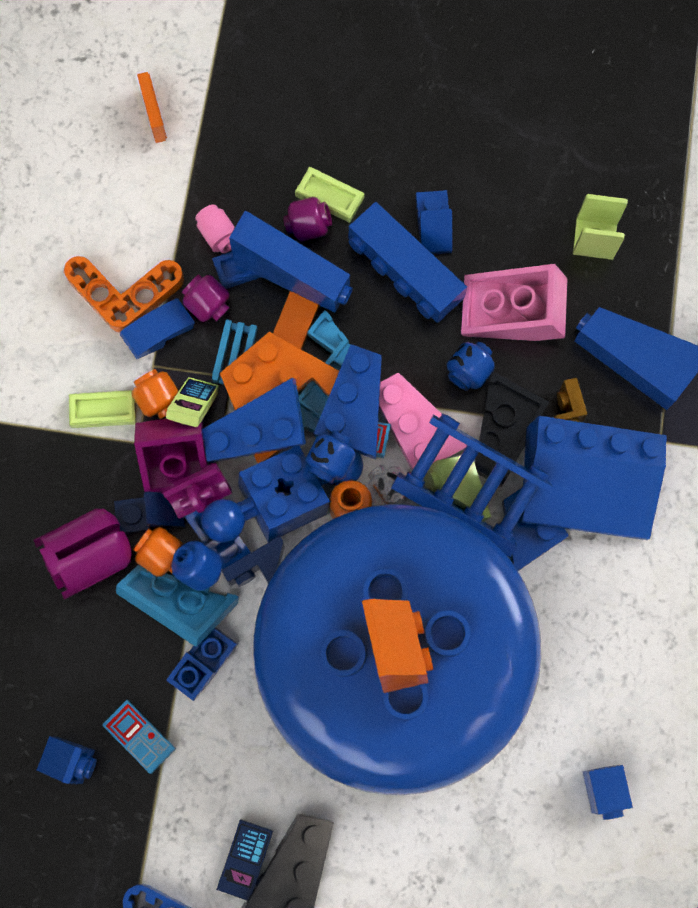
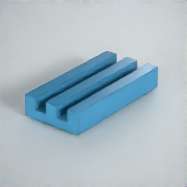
[211,320,258,385]

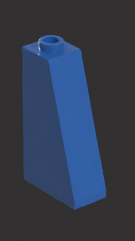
[229,211,353,313]
[575,307,698,410]

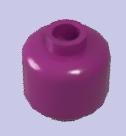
[283,196,332,242]
[182,274,229,322]

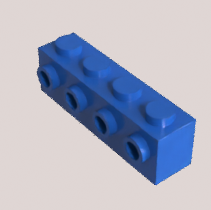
[348,202,467,323]

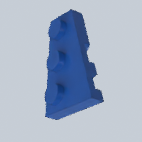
[314,344,382,460]
[202,378,306,463]

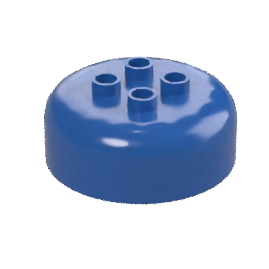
[253,504,541,795]

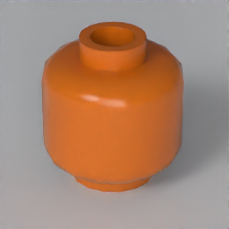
[131,369,179,419]
[329,480,373,519]
[133,527,183,577]

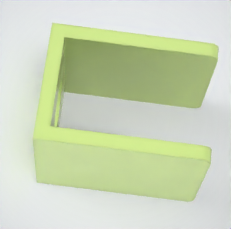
[573,194,628,260]

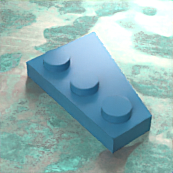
[116,565,239,647]

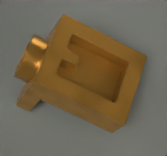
[553,378,587,422]

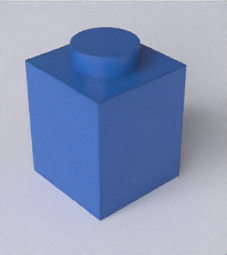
[582,765,633,820]

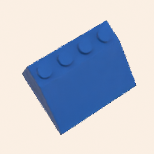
[520,416,667,540]

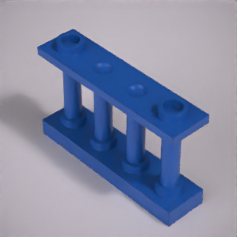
[391,413,553,557]

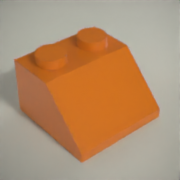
[362,599,433,693]

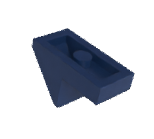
[114,492,185,535]
[221,536,285,587]

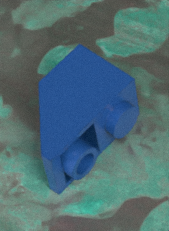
[37,736,97,784]

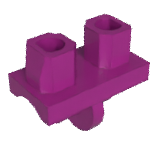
[162,463,232,519]

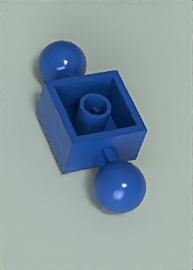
[201,446,364,542]

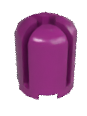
[33,509,132,600]

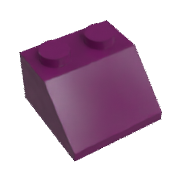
[134,419,209,493]

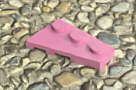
[379,373,467,470]

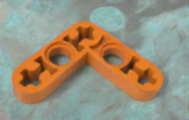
[64,256,184,332]

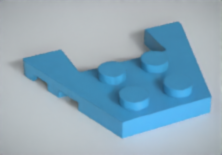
[298,310,350,432]

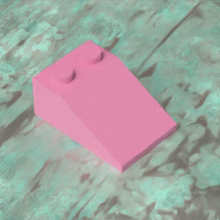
[461,264,567,341]

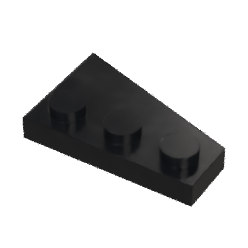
[475,372,549,487]
[241,814,334,908]

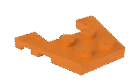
[220,332,339,464]

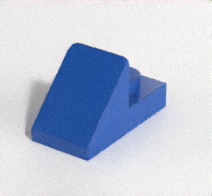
[415,190,453,254]

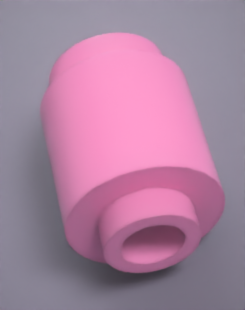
[195,204,235,253]

